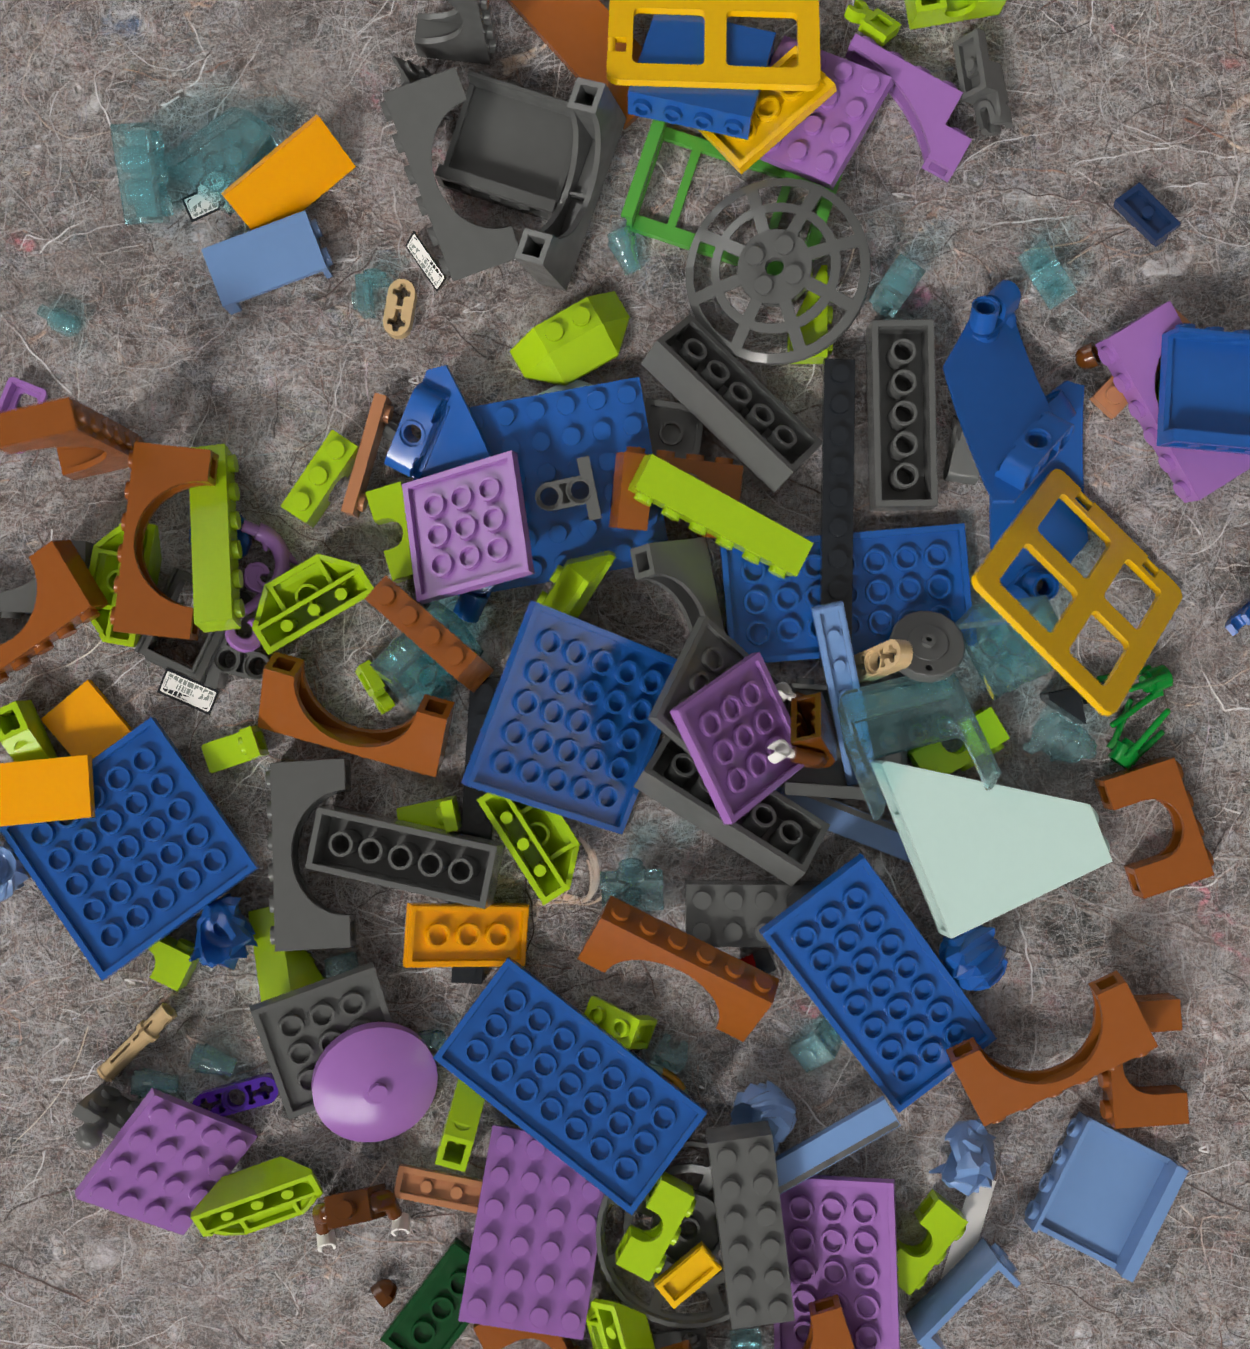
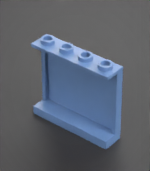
[1024,1111,1189,1283]

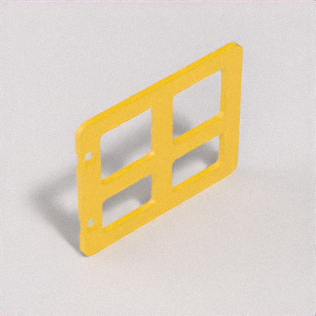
[606,0,821,91]
[971,469,1182,716]

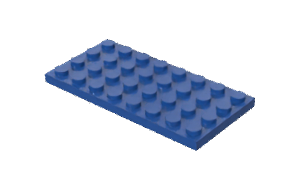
[720,523,975,663]
[759,853,997,1113]
[433,956,708,1216]

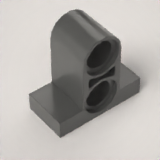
[943,415,980,485]
[535,456,602,520]
[204,629,272,689]

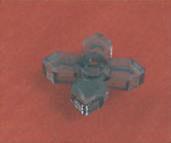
[600,858,664,911]

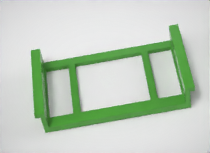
[621,119,843,276]

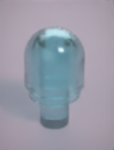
[37,304,81,337]

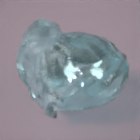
[1023,712,1097,763]

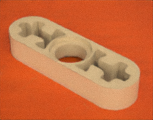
[854,639,913,683]

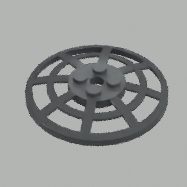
[686,178,871,365]
[596,1138,730,1329]

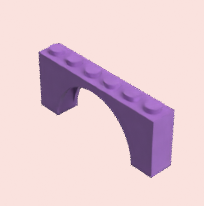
[1095,301,1250,503]

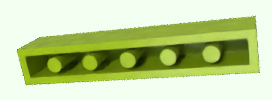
[189,444,245,633]
[627,454,814,579]

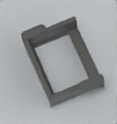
[134,567,251,683]

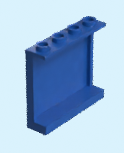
[628,14,776,140]
[1157,323,1250,455]

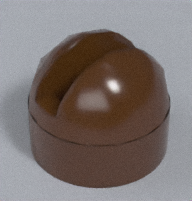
[1075,342,1101,369]
[370,1279,397,1308]

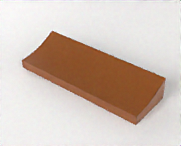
[506,0,643,130]

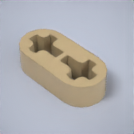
[383,279,417,339]

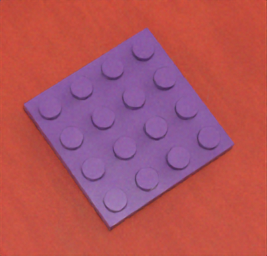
[759,35,893,190]
[402,450,535,604]
[670,652,804,825]
[75,1088,258,1235]

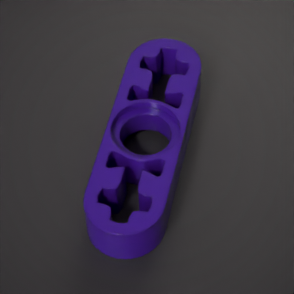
[192,1073,280,1117]

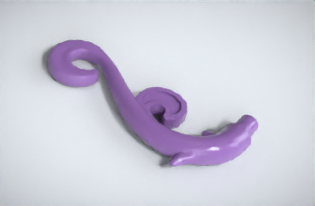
[225,520,298,653]

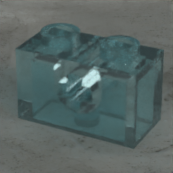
[1017,239,1078,310]
[868,253,926,318]

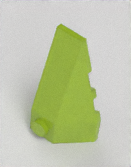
[248,906,326,1002]

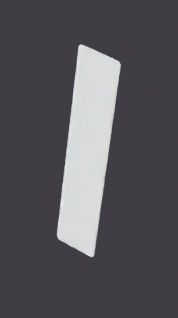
[941,1180,996,1279]

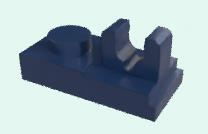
[1113,182,1181,247]

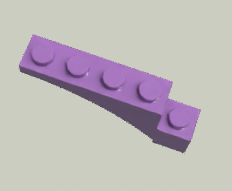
[845,33,972,182]

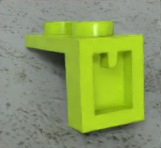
[201,725,269,773]
[396,795,462,832]
[584,996,658,1049]

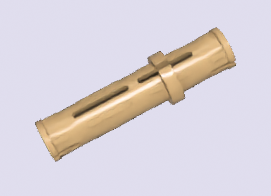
[97,1003,177,1082]

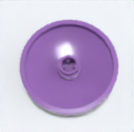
[311,1022,438,1142]

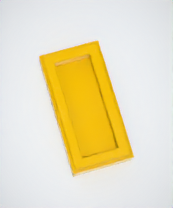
[654,1241,722,1309]

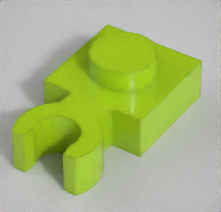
[844,0,902,47]
[355,660,395,715]

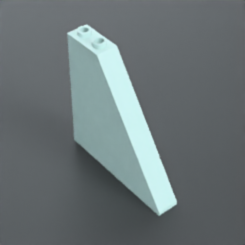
[870,760,1112,939]

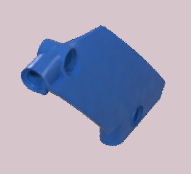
[943,280,1075,503]
[385,365,494,623]
[989,381,1089,622]

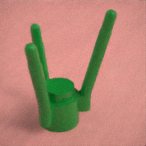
[1096,664,1173,728]
[1107,698,1171,770]

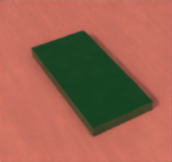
[380,1237,471,1349]

